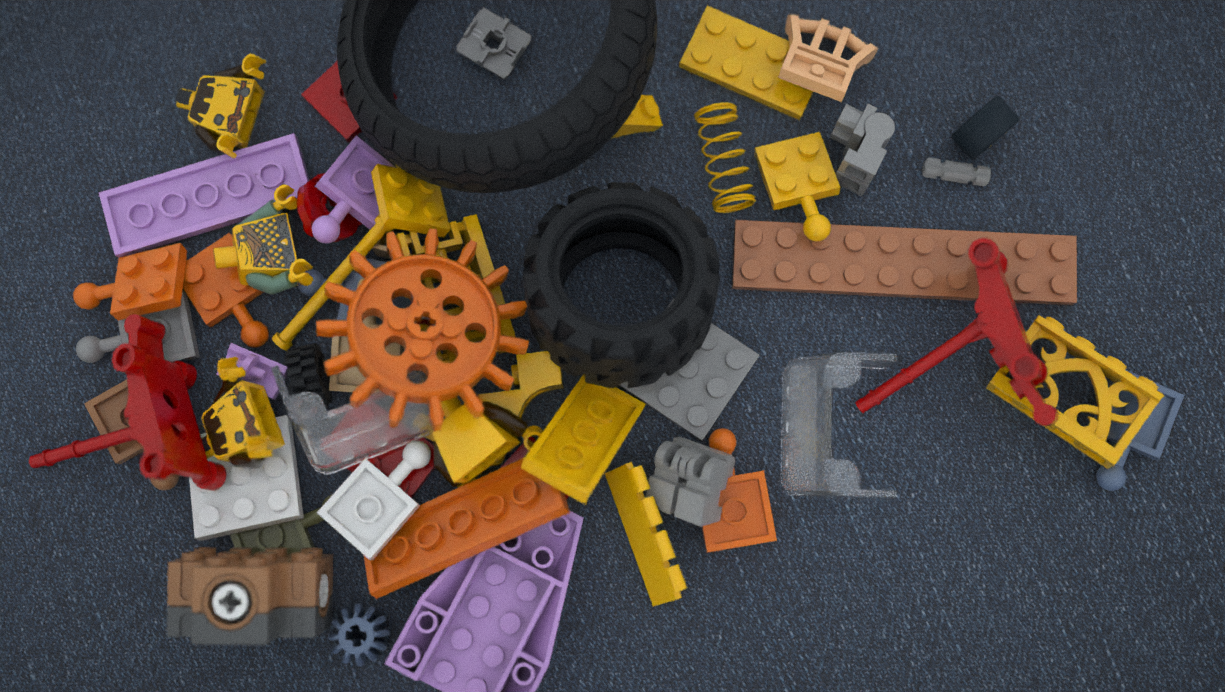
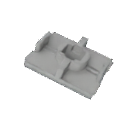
[456,7,532,80]

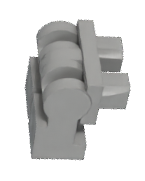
[830,104,895,197]
[645,437,735,527]

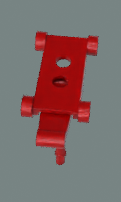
[855,238,1059,426]
[29,314,227,491]

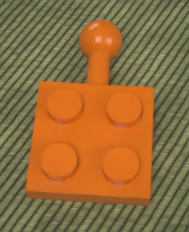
[183,233,269,348]
[73,243,187,321]
[702,428,777,553]

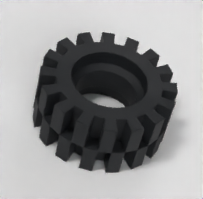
[286,343,333,410]

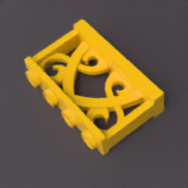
[986,315,1164,469]

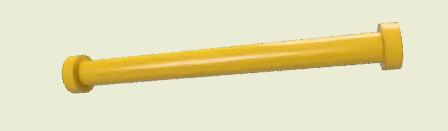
[272,214,394,351]

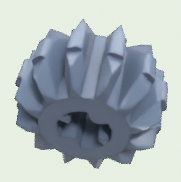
[328,603,391,666]

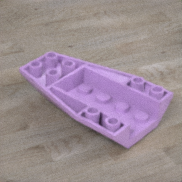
[385,510,584,692]

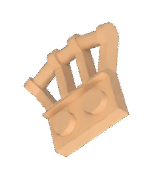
[778,14,878,102]

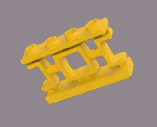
[396,214,516,363]

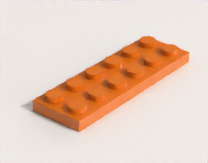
[363,457,570,599]

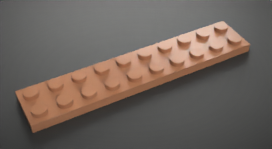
[732,220,1077,305]

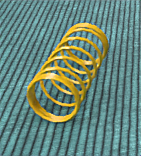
[694,102,756,213]

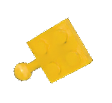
[755,132,840,242]
[371,164,451,238]

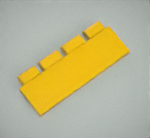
[605,462,687,606]

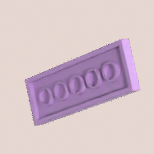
[99,133,310,258]

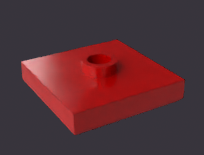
[301,61,397,143]

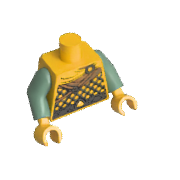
[213,184,313,295]

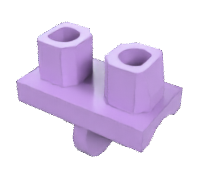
[216,343,288,400]

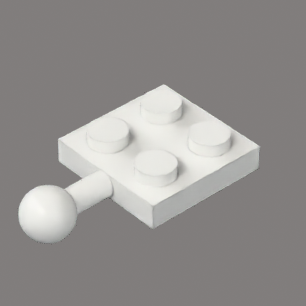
[317,441,431,560]

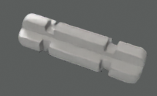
[922,157,991,187]

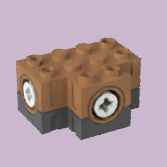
[167,547,333,645]

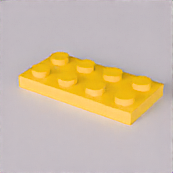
[679,6,813,120]
[520,375,646,504]

